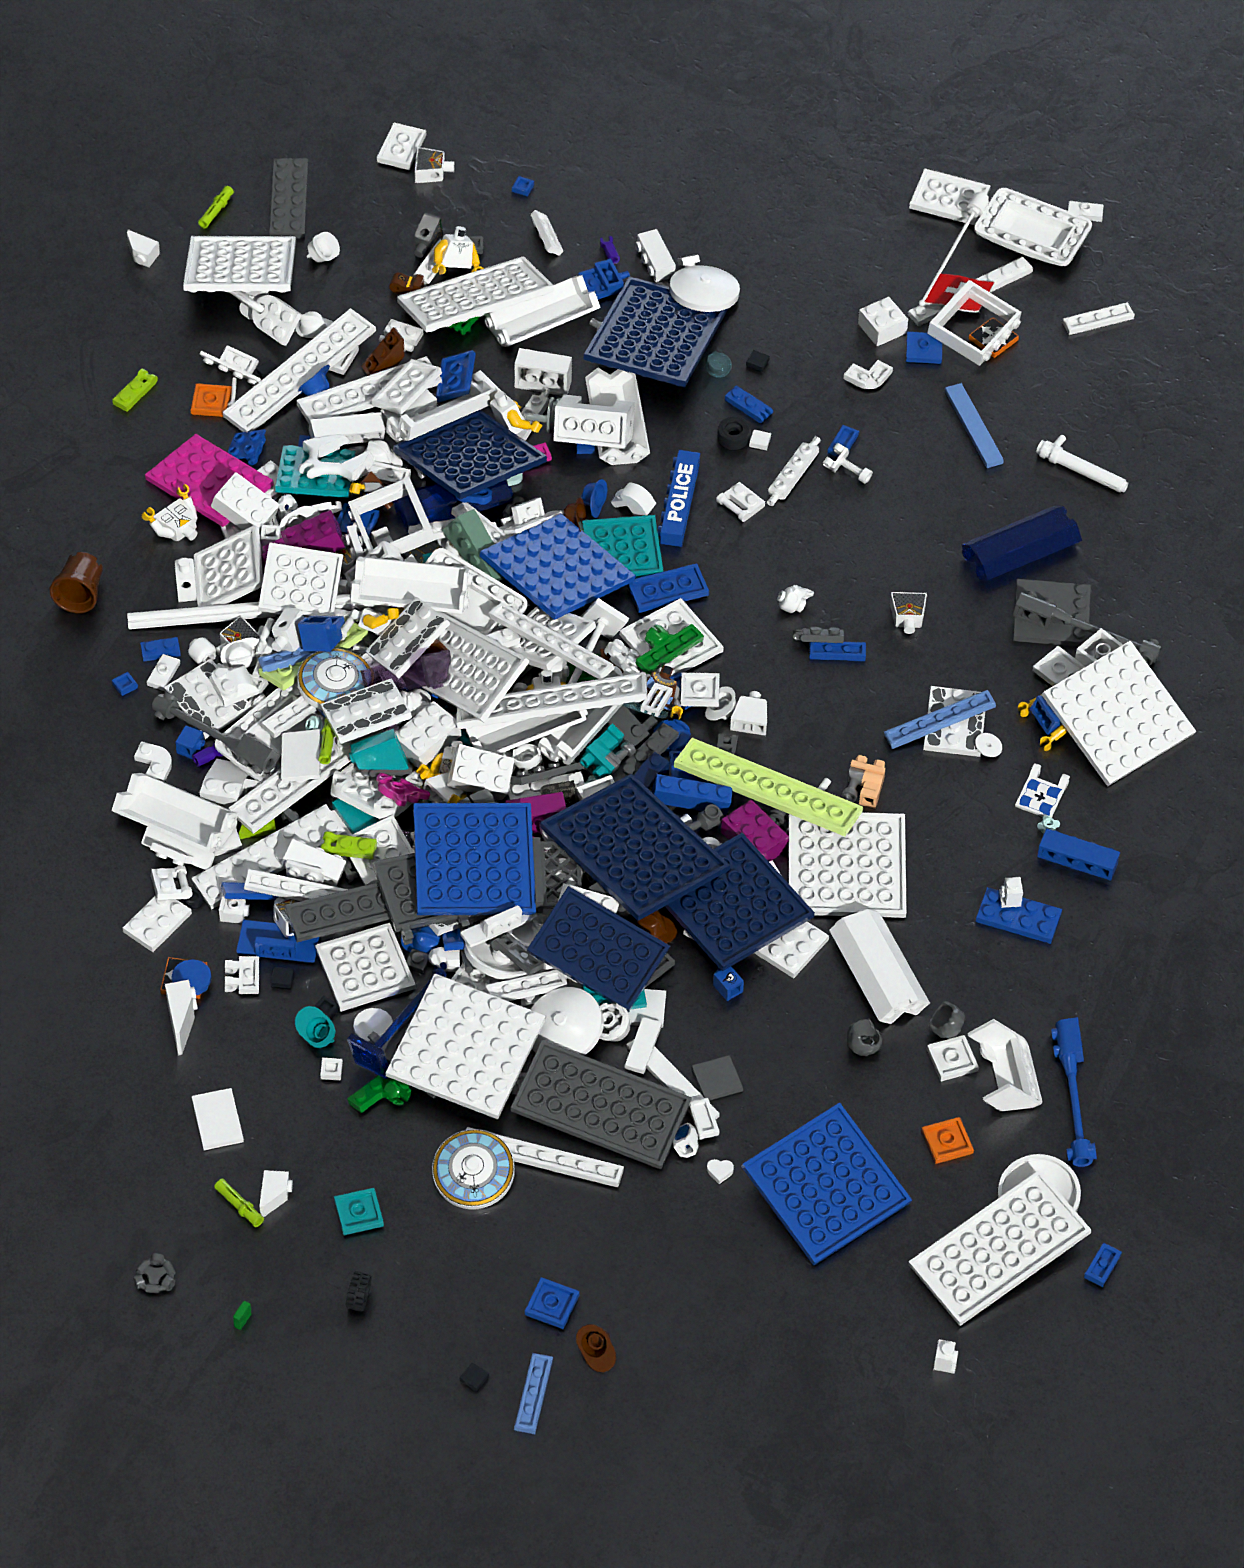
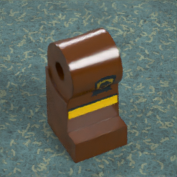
[389,273,424,295]

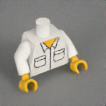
[142,484,198,541]

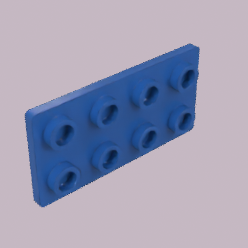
[237,920,320,963]

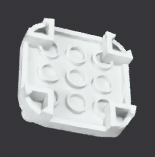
[330,763,424,821]

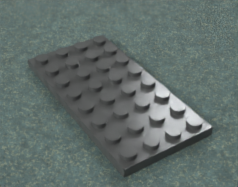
[511,1040,692,1169]

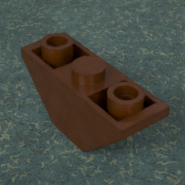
[361,327,405,376]

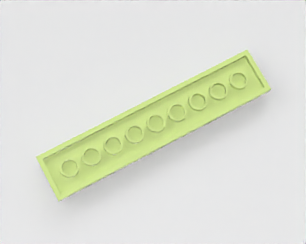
[674,738,863,836]

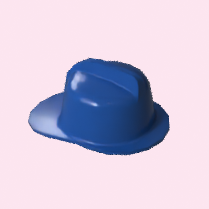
[298,364,330,396]
[581,479,607,519]
[401,926,443,954]

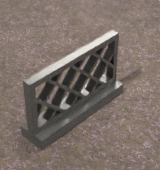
[533,837,582,913]

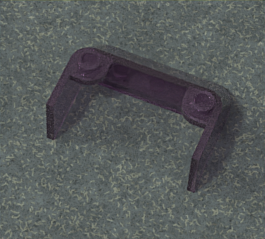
[361,649,451,692]

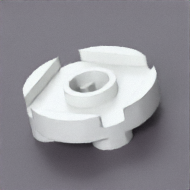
[604,639,640,668]

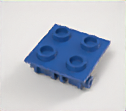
[227,429,266,465]

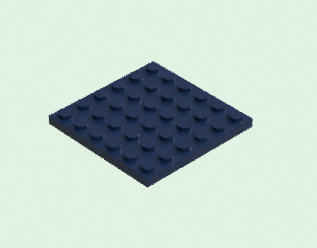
[393,410,547,500]
[665,833,815,971]

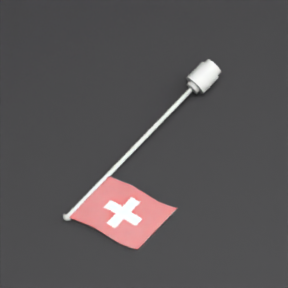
[919,192,995,312]

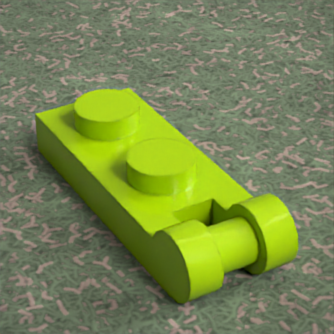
[112,368,158,412]
[320,832,377,860]

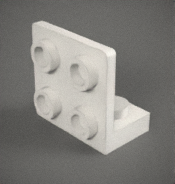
[285,860,327,885]

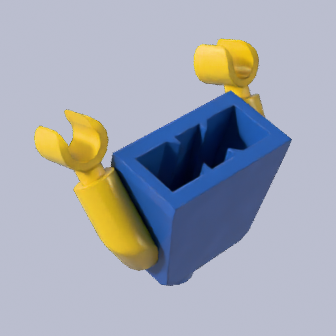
[1018,695,1067,751]

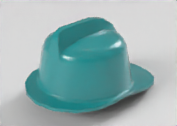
[295,1006,336,1048]

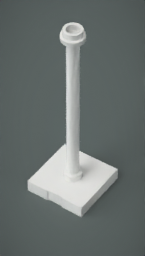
[568,598,629,683]

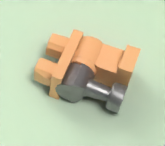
[842,755,886,809]

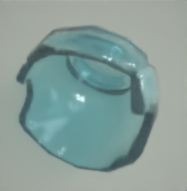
[705,351,732,378]

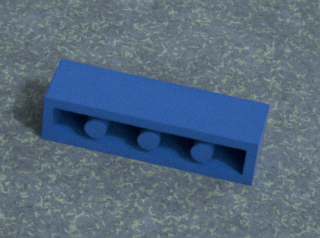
[652,774,732,815]
[1037,828,1120,881]

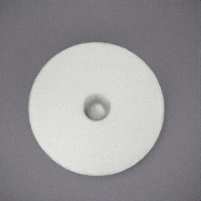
[975,733,1002,757]

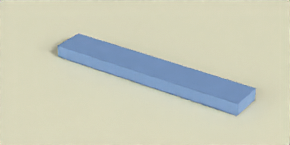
[945,383,1004,468]
[884,690,996,749]

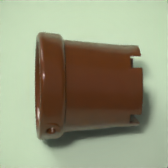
[49,552,103,613]

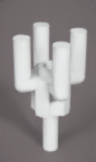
[253,618,277,677]

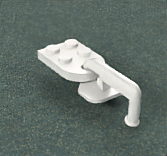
[229,291,302,346]

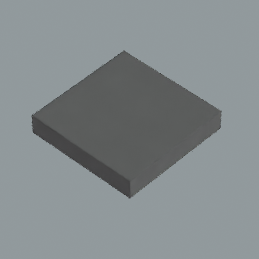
[692,1055,743,1101]

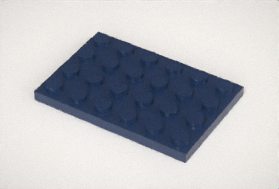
[527,886,670,1012]

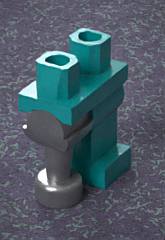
[580,723,636,780]

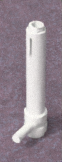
[1036,435,1128,493]

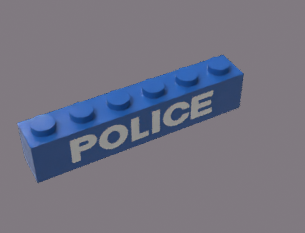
[658,450,700,547]

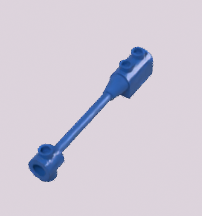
[1051,1017,1097,1167]

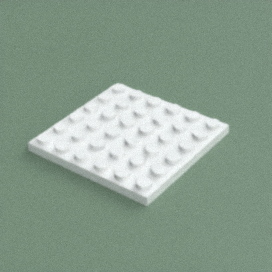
[183,236,296,293]
[1042,641,1196,787]
[789,813,906,918]
[386,974,546,1119]

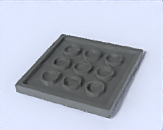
[1013,579,1091,647]

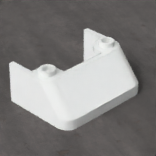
[968,1019,1042,1111]

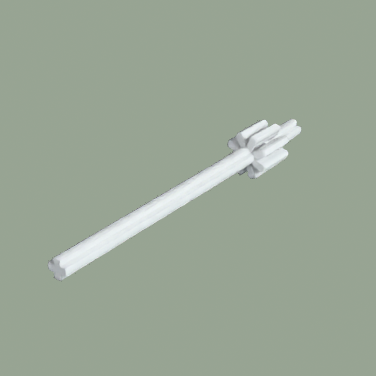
[127,581,392,629]

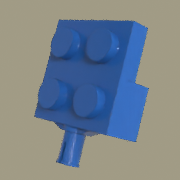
[578,259,630,299]

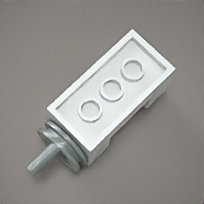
[525,395,635,448]

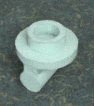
[305,716,324,736]

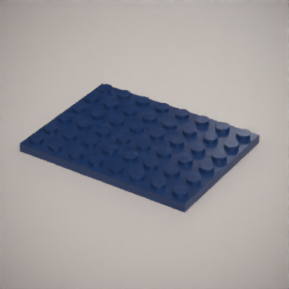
[583,276,728,387]
[540,774,730,921]

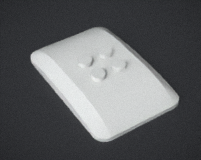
[974,188,1092,266]
[403,548,527,635]
[215,682,325,782]

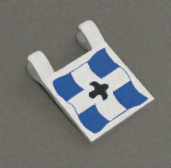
[1015,764,1070,818]

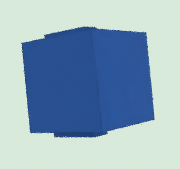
[298,616,345,652]

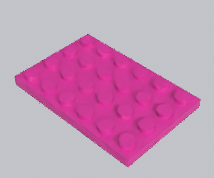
[145,434,274,527]

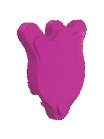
[376,773,430,806]

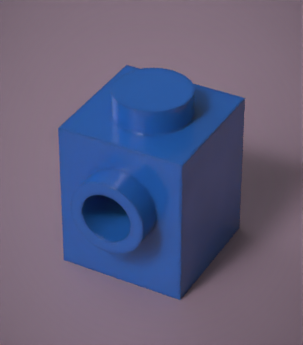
[175,726,205,759]

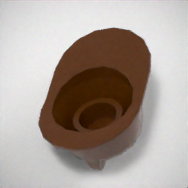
[564,498,586,532]
[632,911,677,944]
[576,1324,616,1372]

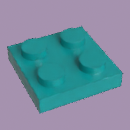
[334,1188,384,1235]

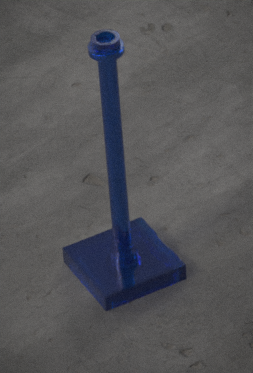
[347,968,447,1079]

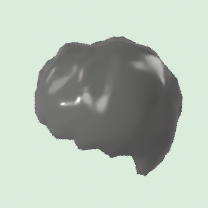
[928,1001,966,1038]
[847,1019,882,1056]

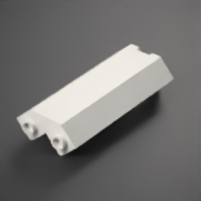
[484,275,601,347]
[585,368,650,465]
[386,380,498,442]
[351,557,473,614]
[537,666,638,765]
[466,683,588,754]
[112,773,238,852]
[829,909,930,1024]

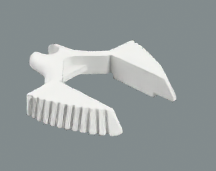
[298,434,375,482]

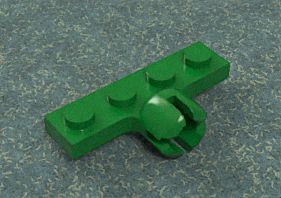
[635,624,704,674]
[347,1068,411,1113]

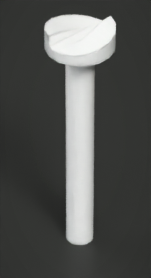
[228,377,237,407]

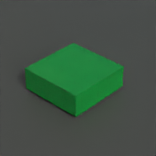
[233,1301,252,1330]

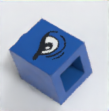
[713,967,744,1001]

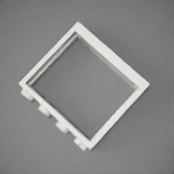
[928,280,1021,366]
[348,477,436,555]

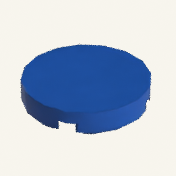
[654,719,691,752]
[171,959,212,995]

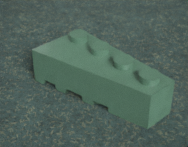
[442,509,504,581]

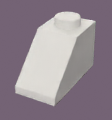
[127,230,160,267]
[260,1170,293,1217]

